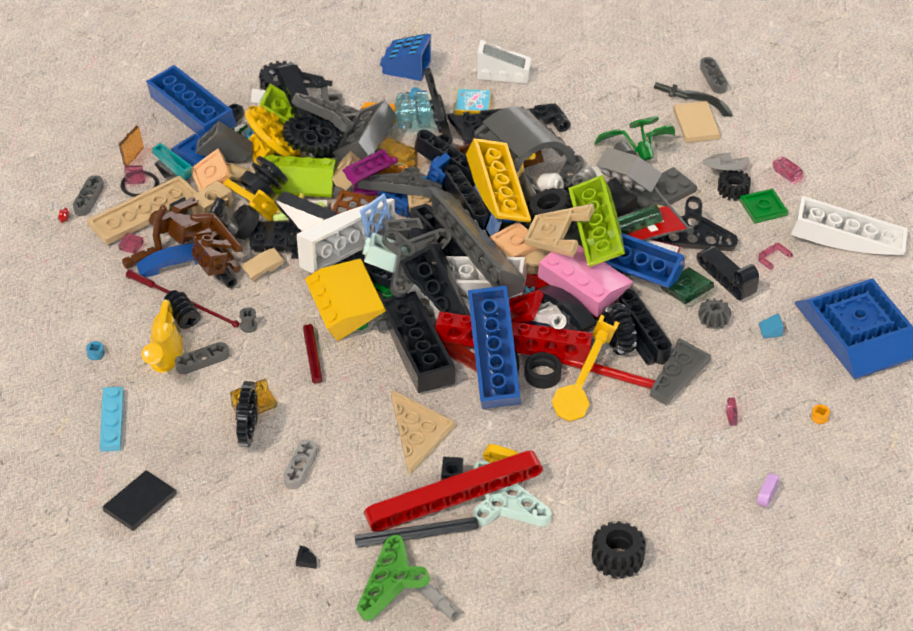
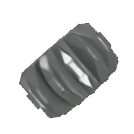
[698,298,731,329]

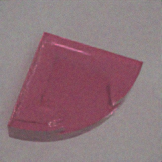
[725,397,738,426]

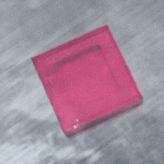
[124,165,145,184]
[118,233,144,254]

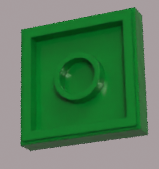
[739,188,788,224]

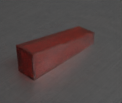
[442,341,477,372]

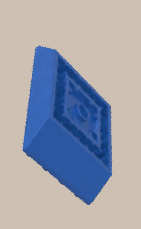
[795,278,913,379]

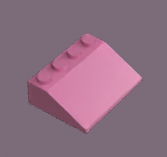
[538,245,633,317]

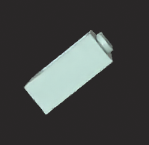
[362,232,411,276]

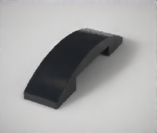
[531,285,597,331]

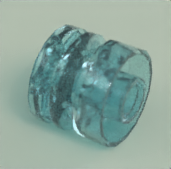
[395,90,432,130]

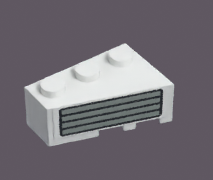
[477,40,531,84]

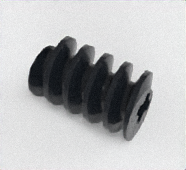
[164,290,201,329]

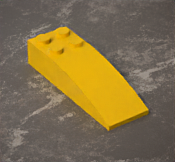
[466,138,531,223]

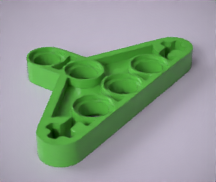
[357,535,431,621]

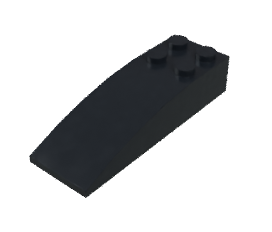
[381,291,455,393]

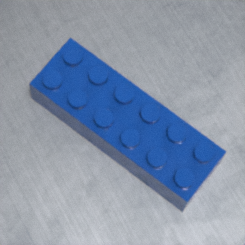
[146,65,237,137]
[468,285,522,409]

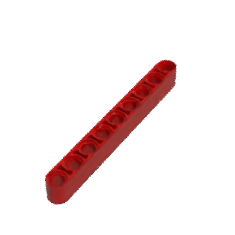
[364,450,543,532]

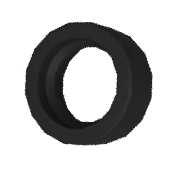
[524,352,562,389]

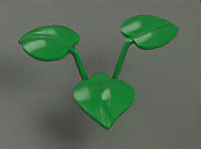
[594,116,675,161]

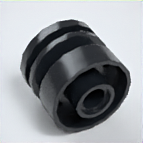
[239,156,288,199]

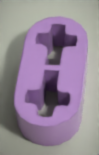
[757,473,780,508]

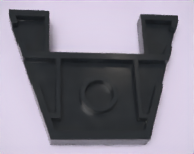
[423,68,451,136]

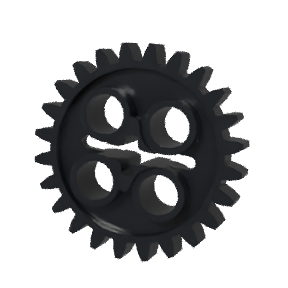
[282,113,340,156]
[235,381,258,447]

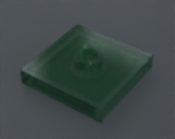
[661,267,714,304]

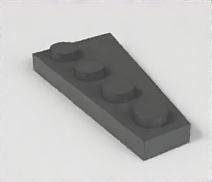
[650,338,711,405]

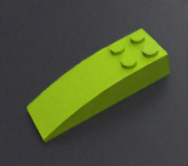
[568,175,625,267]

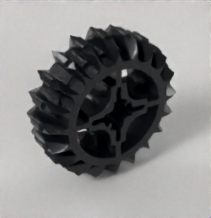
[602,303,637,355]

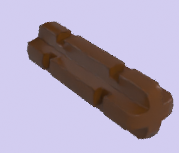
[122,247,157,269]

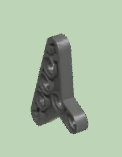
[292,93,359,133]
[357,167,443,197]
[382,228,451,298]

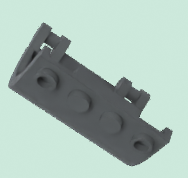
[474,106,576,173]

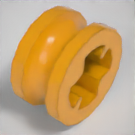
[811,404,830,424]

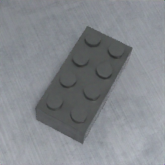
[333,100,397,161]

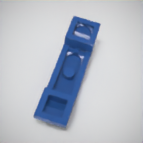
[136,244,198,278]

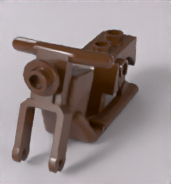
[149,197,243,276]

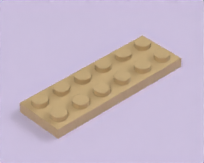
[87,175,198,245]

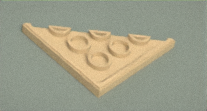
[391,390,455,474]

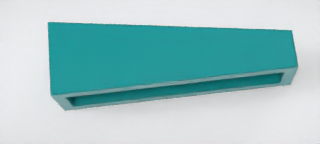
[152,143,192,181]

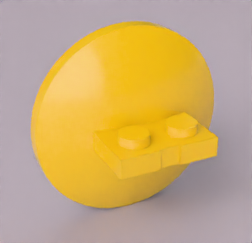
[245,105,302,166]

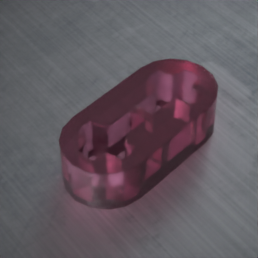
[773,156,804,183]

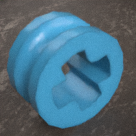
[86,341,105,360]

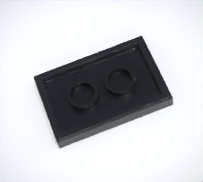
[102,470,176,531]

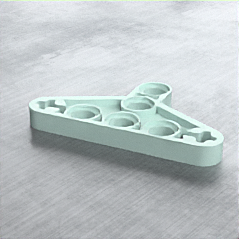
[473,460,551,526]

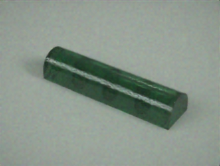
[618,204,662,234]

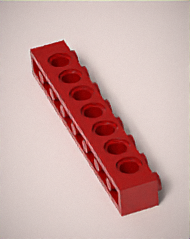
[436,312,593,362]

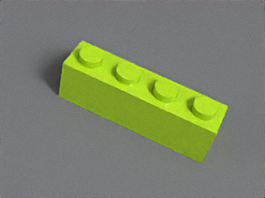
[264,155,336,197]

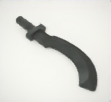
[654,82,733,117]

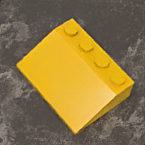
[305,259,386,341]

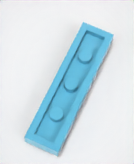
[100,387,124,452]

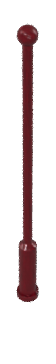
[126,269,239,328]

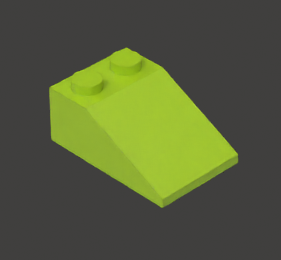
[257,84,295,125]

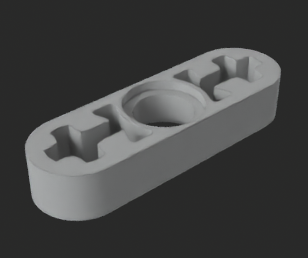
[284,440,317,489]

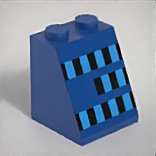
[380,34,431,81]

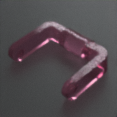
[758,243,793,270]

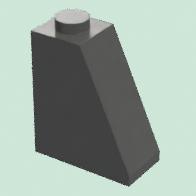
[196,121,253,164]

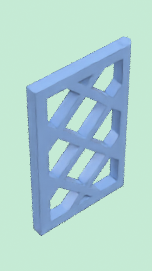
[359,194,391,238]

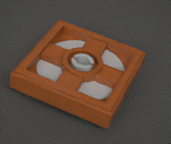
[332,190,376,214]

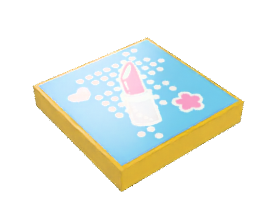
[455,88,491,115]

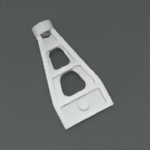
[532,302,566,329]

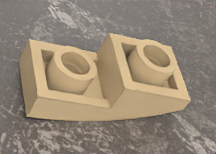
[241,248,285,281]

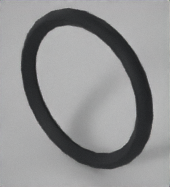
[120,171,159,197]

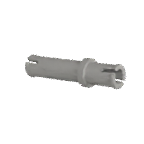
[415,575,460,621]

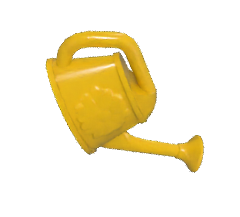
[141,299,183,373]

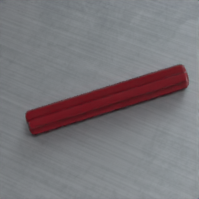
[303,324,323,384]

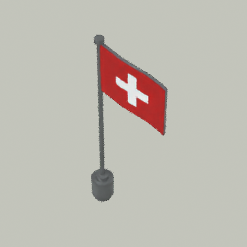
[613,142,694,241]

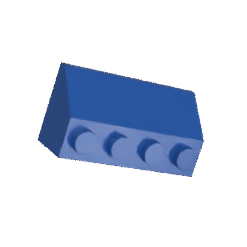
[605,233,685,289]

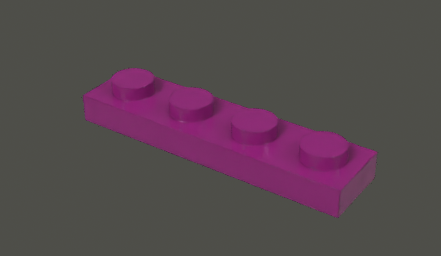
[342,149,395,185]

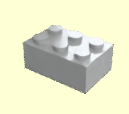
[596,147,662,192]

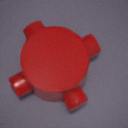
[58,208,69,223]

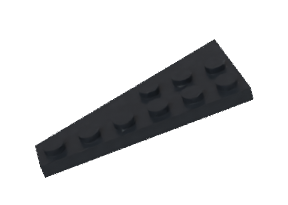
[447,103,564,144]

